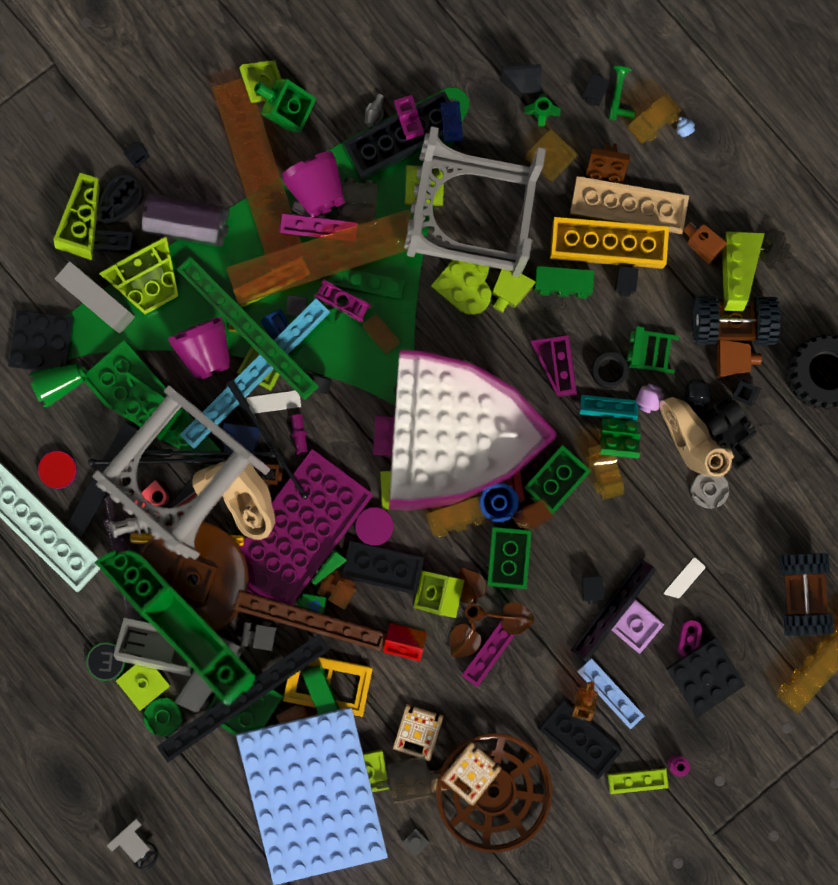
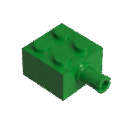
[254,79,317,132]

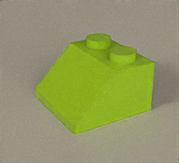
[413,571,464,618]

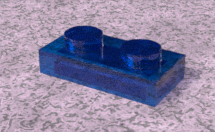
[440,101,463,142]

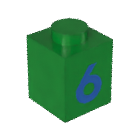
[297,593,327,613]

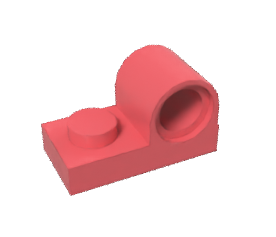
[136,480,169,507]

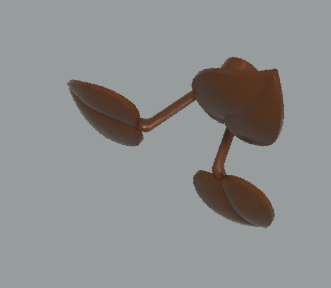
[450,568,534,657]

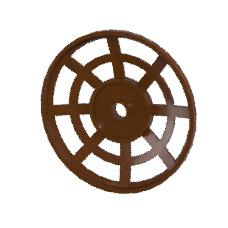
[436,733,553,853]

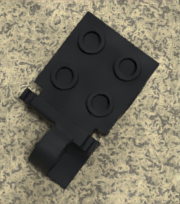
[697,394,757,470]

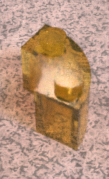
[627,94,682,144]
[586,445,625,500]

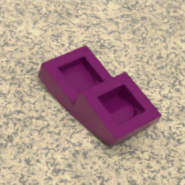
[394,95,424,140]

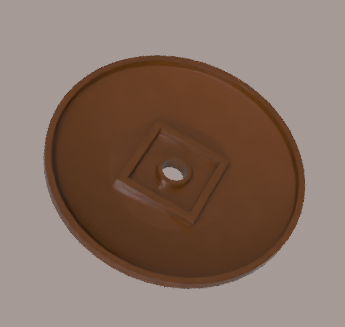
[140,522,249,632]

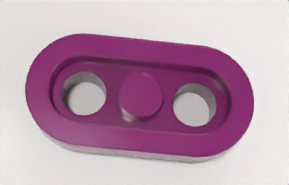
[678,620,702,657]

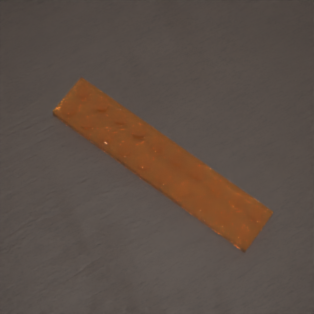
[212,78,305,267]
[226,209,412,305]

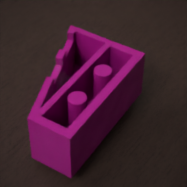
[530,336,577,397]

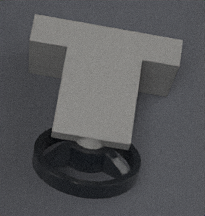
[107,816,158,870]

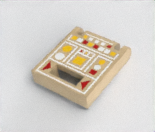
[393,704,444,761]
[442,742,502,805]

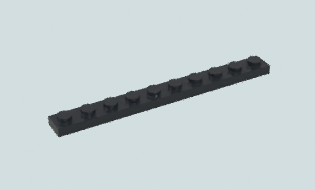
[156,634,329,763]

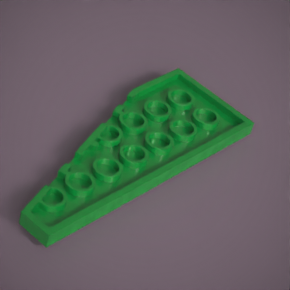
[85,340,222,467]

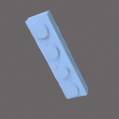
[577,658,644,729]

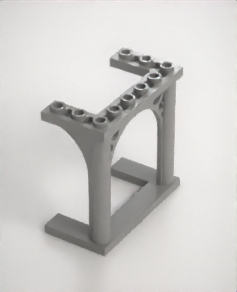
[404,127,546,277]
[92,386,271,560]

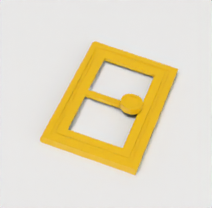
[283,657,373,717]

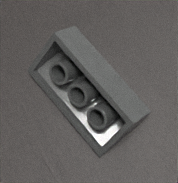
[175,633,242,713]

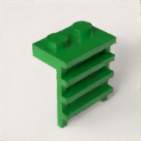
[627,327,679,374]

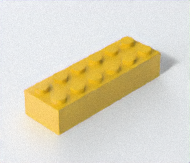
[550,217,669,269]

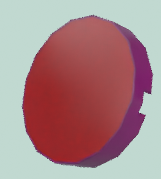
[38,451,77,489]

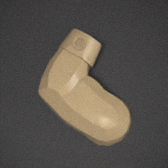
[659,397,734,477]
[192,461,275,540]

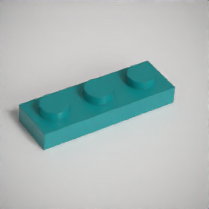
[580,395,638,420]

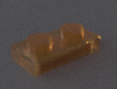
[361,314,401,355]

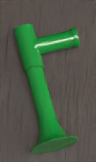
[608,66,635,121]

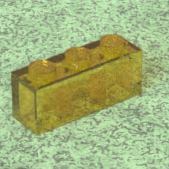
[426,496,487,539]

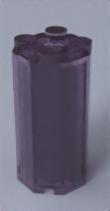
[142,194,230,247]

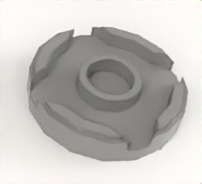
[690,473,729,509]

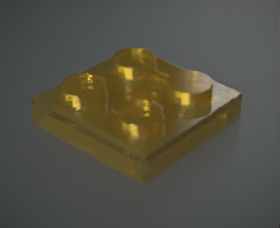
[524,129,578,183]

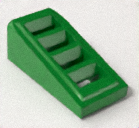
[311,548,347,585]

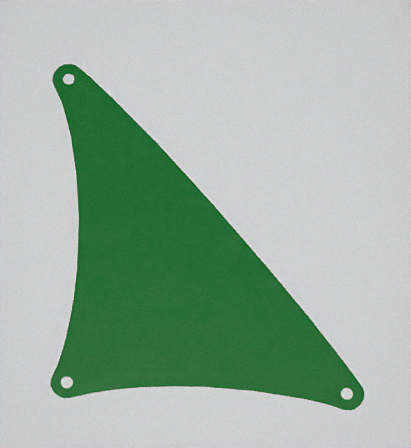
[65,87,469,406]

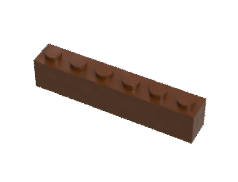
[511,499,553,530]

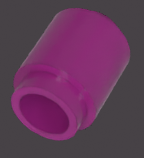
[668,755,690,777]

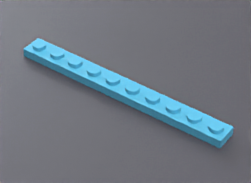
[180,299,330,449]

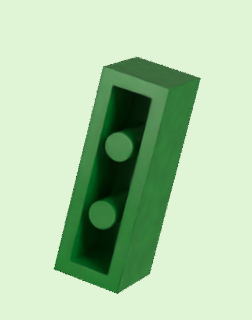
[534,266,594,299]

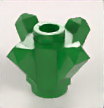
[524,93,561,127]

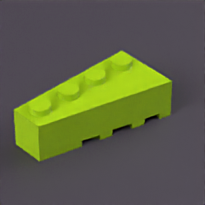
[53,173,99,260]
[722,232,765,311]

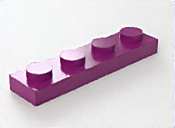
[279,213,358,242]
[461,618,515,687]

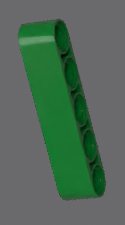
[302,664,340,714]

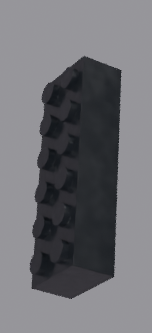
[343,91,462,182]

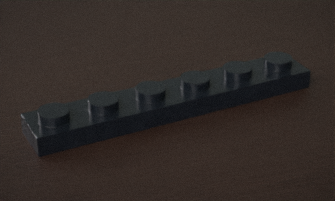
[571,558,657,662]

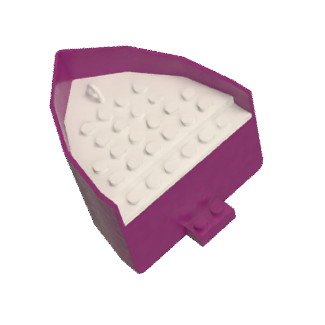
[373,350,555,511]

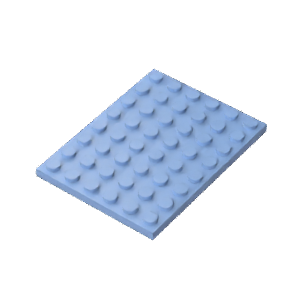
[236,707,388,885]

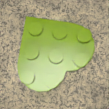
[431,260,492,315]

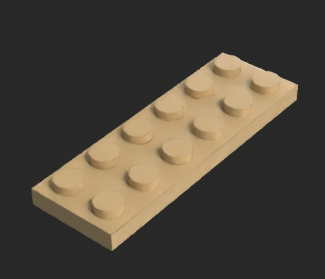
[570,176,689,234]

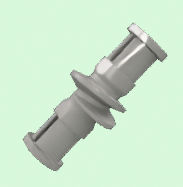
[110,508,171,538]

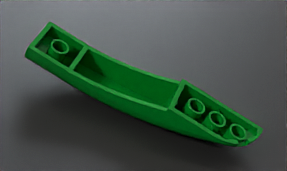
[94,550,255,705]

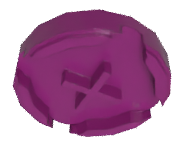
[355,507,394,545]

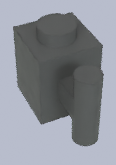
[240,621,277,651]

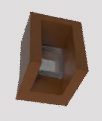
[255,464,282,485]

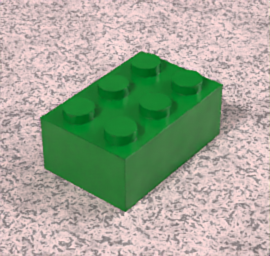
[523,445,591,514]
[487,527,531,589]

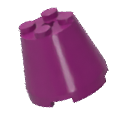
[282,151,345,218]
[168,316,230,379]

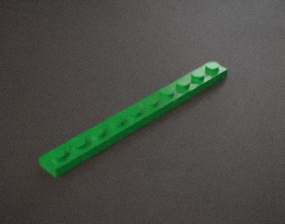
[176,257,319,400]

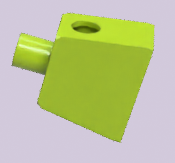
[492,269,535,313]

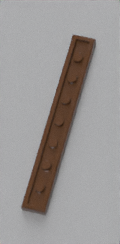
[233,589,387,651]

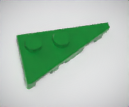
[125,372,183,441]

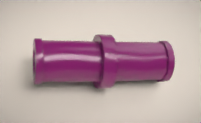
[290,414,308,454]

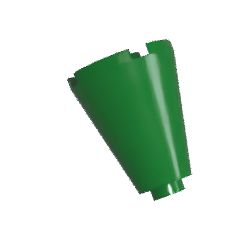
[29,364,87,408]

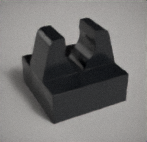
[123,141,150,168]

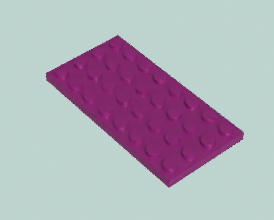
[239,449,374,604]

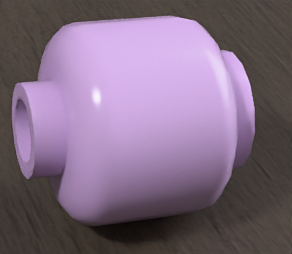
[636,383,664,413]

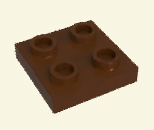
[585,142,630,184]

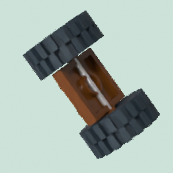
[692,296,781,345]
[779,553,834,636]

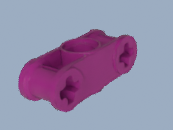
[313,280,371,323]

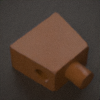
[683,222,727,265]
[716,340,762,378]

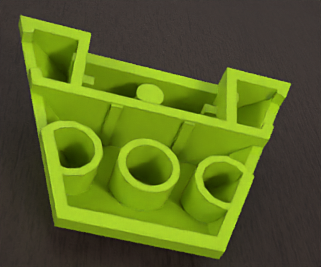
[99,237,179,314]

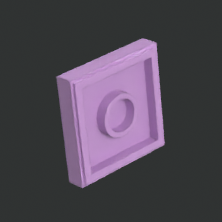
[612,600,664,654]

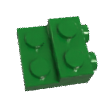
[600,417,641,459]

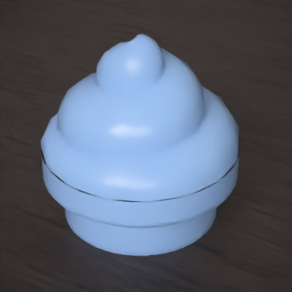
[676,117,695,137]

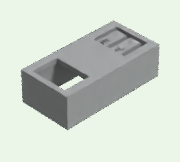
[55,261,135,334]
[114,618,194,676]

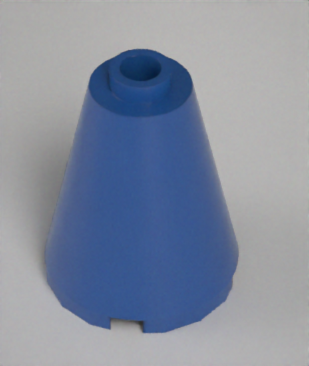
[479,483,519,522]

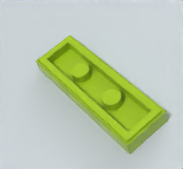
[608,768,669,794]

